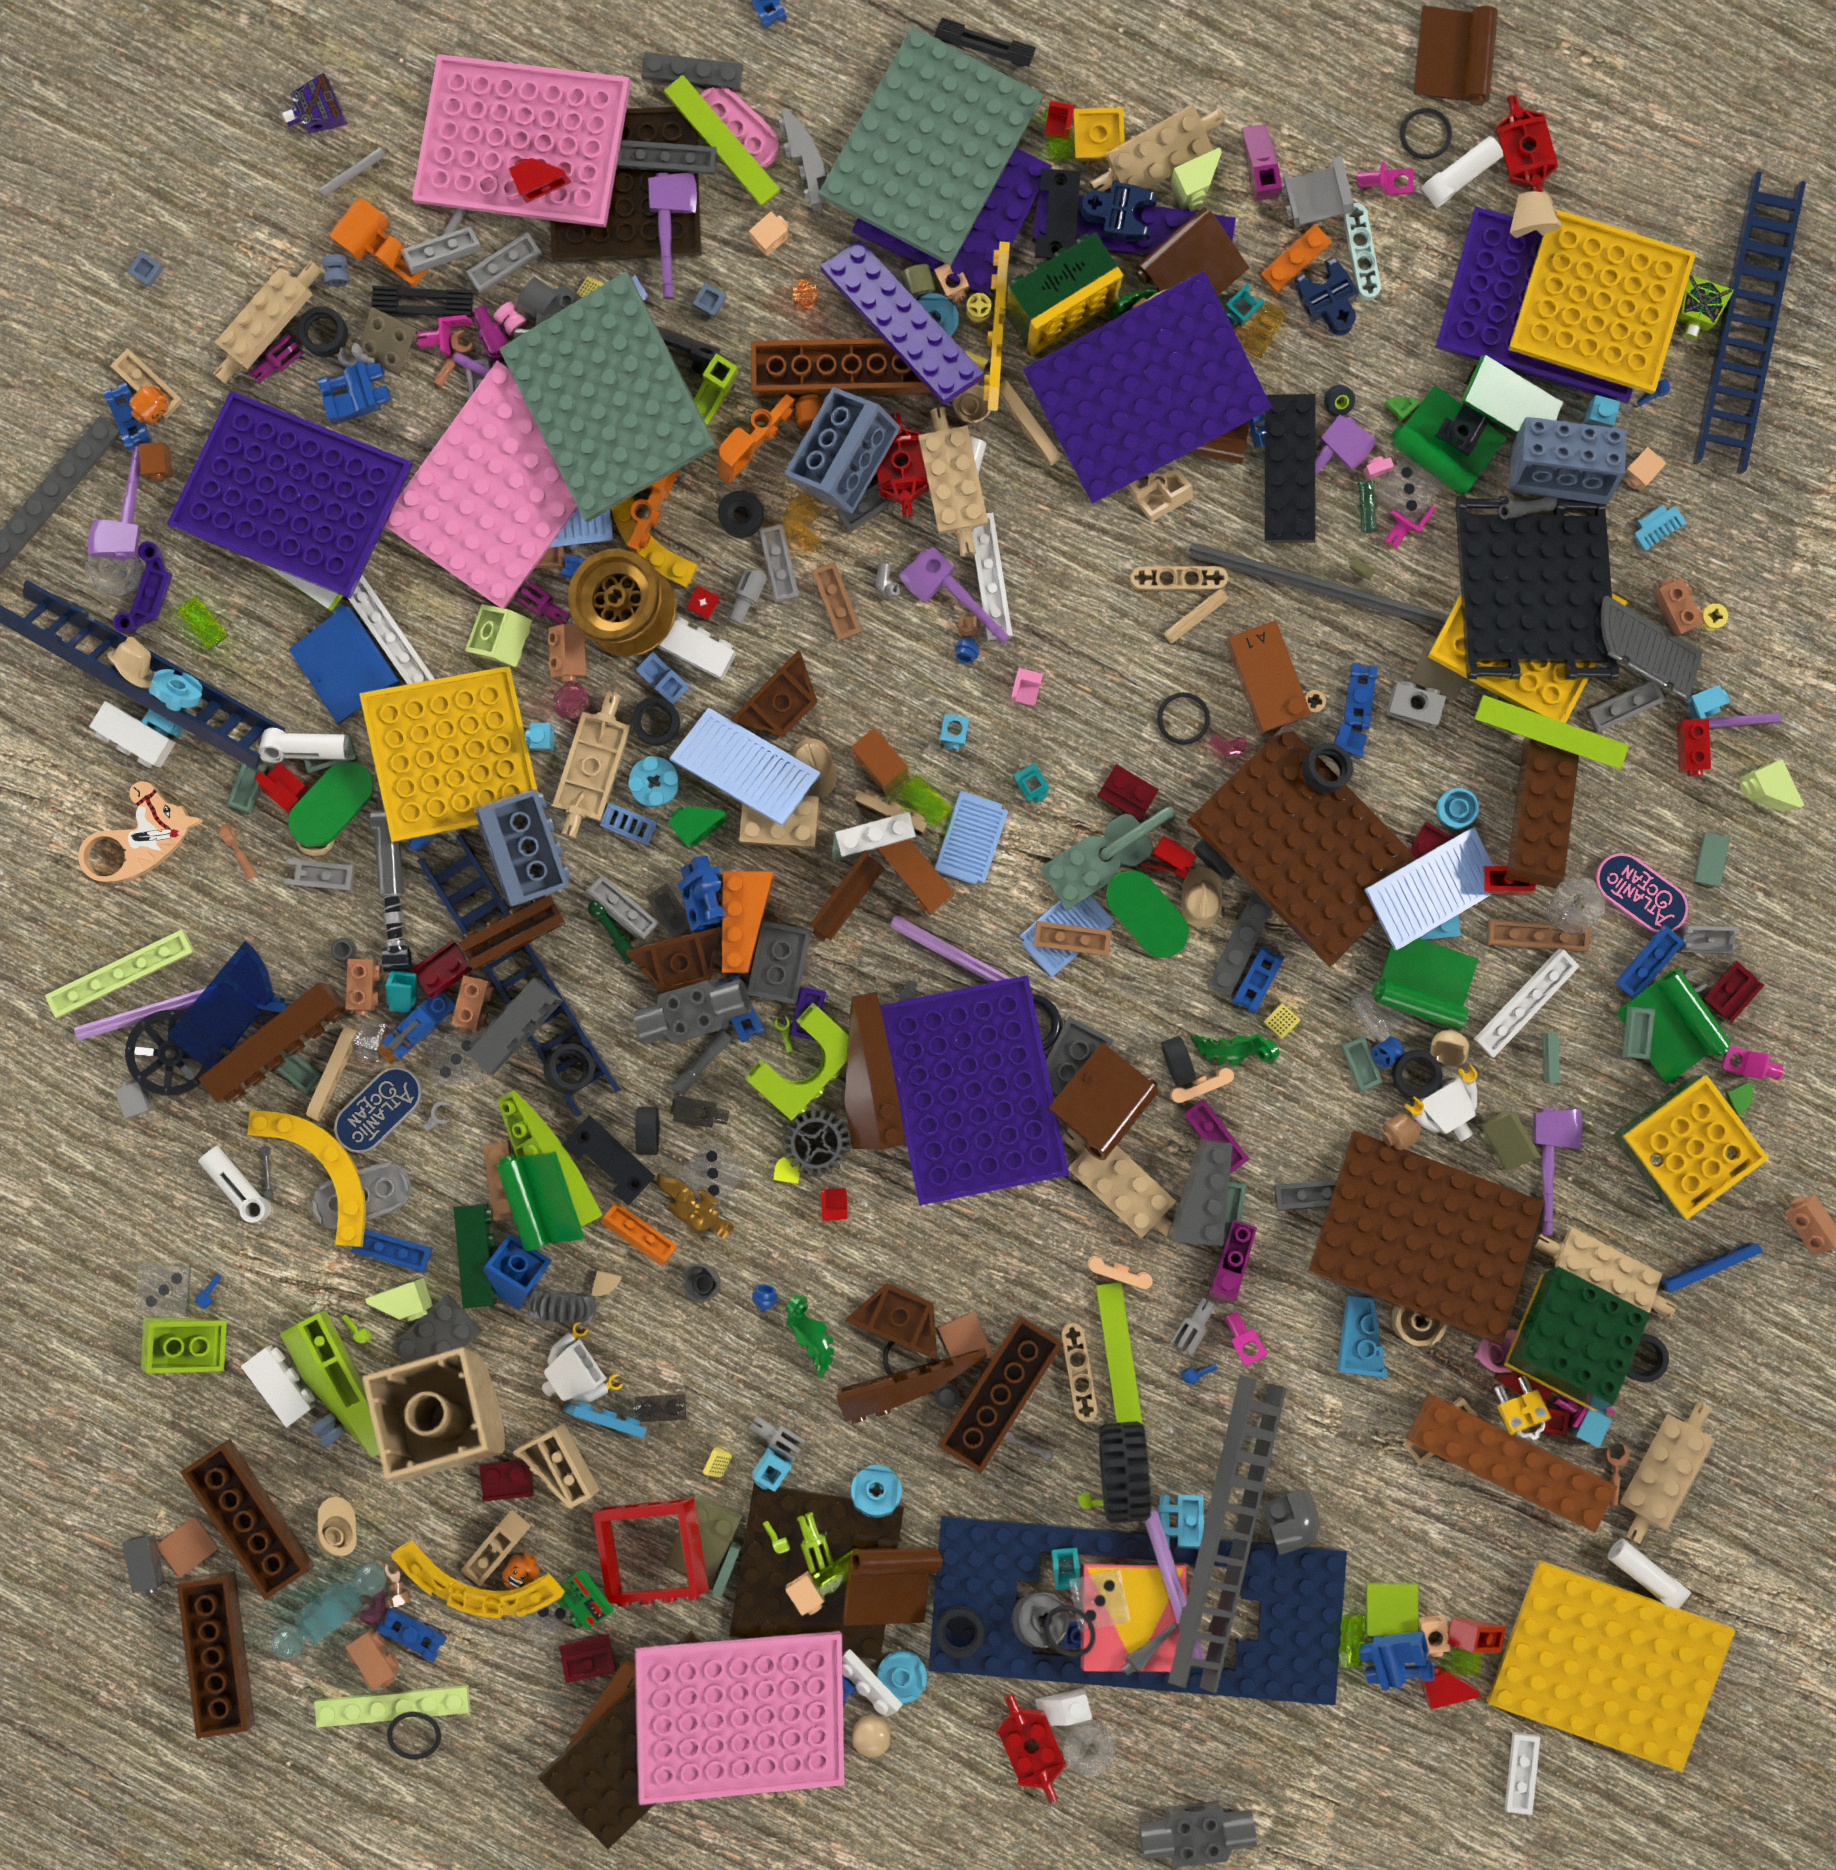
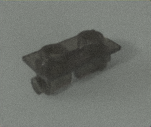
[633,1394,687,1422]

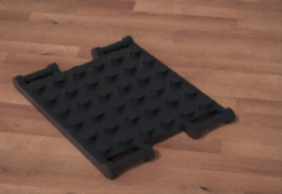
[1455,496,1620,680]

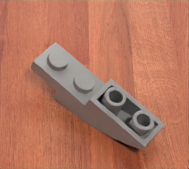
[779,109,827,212]

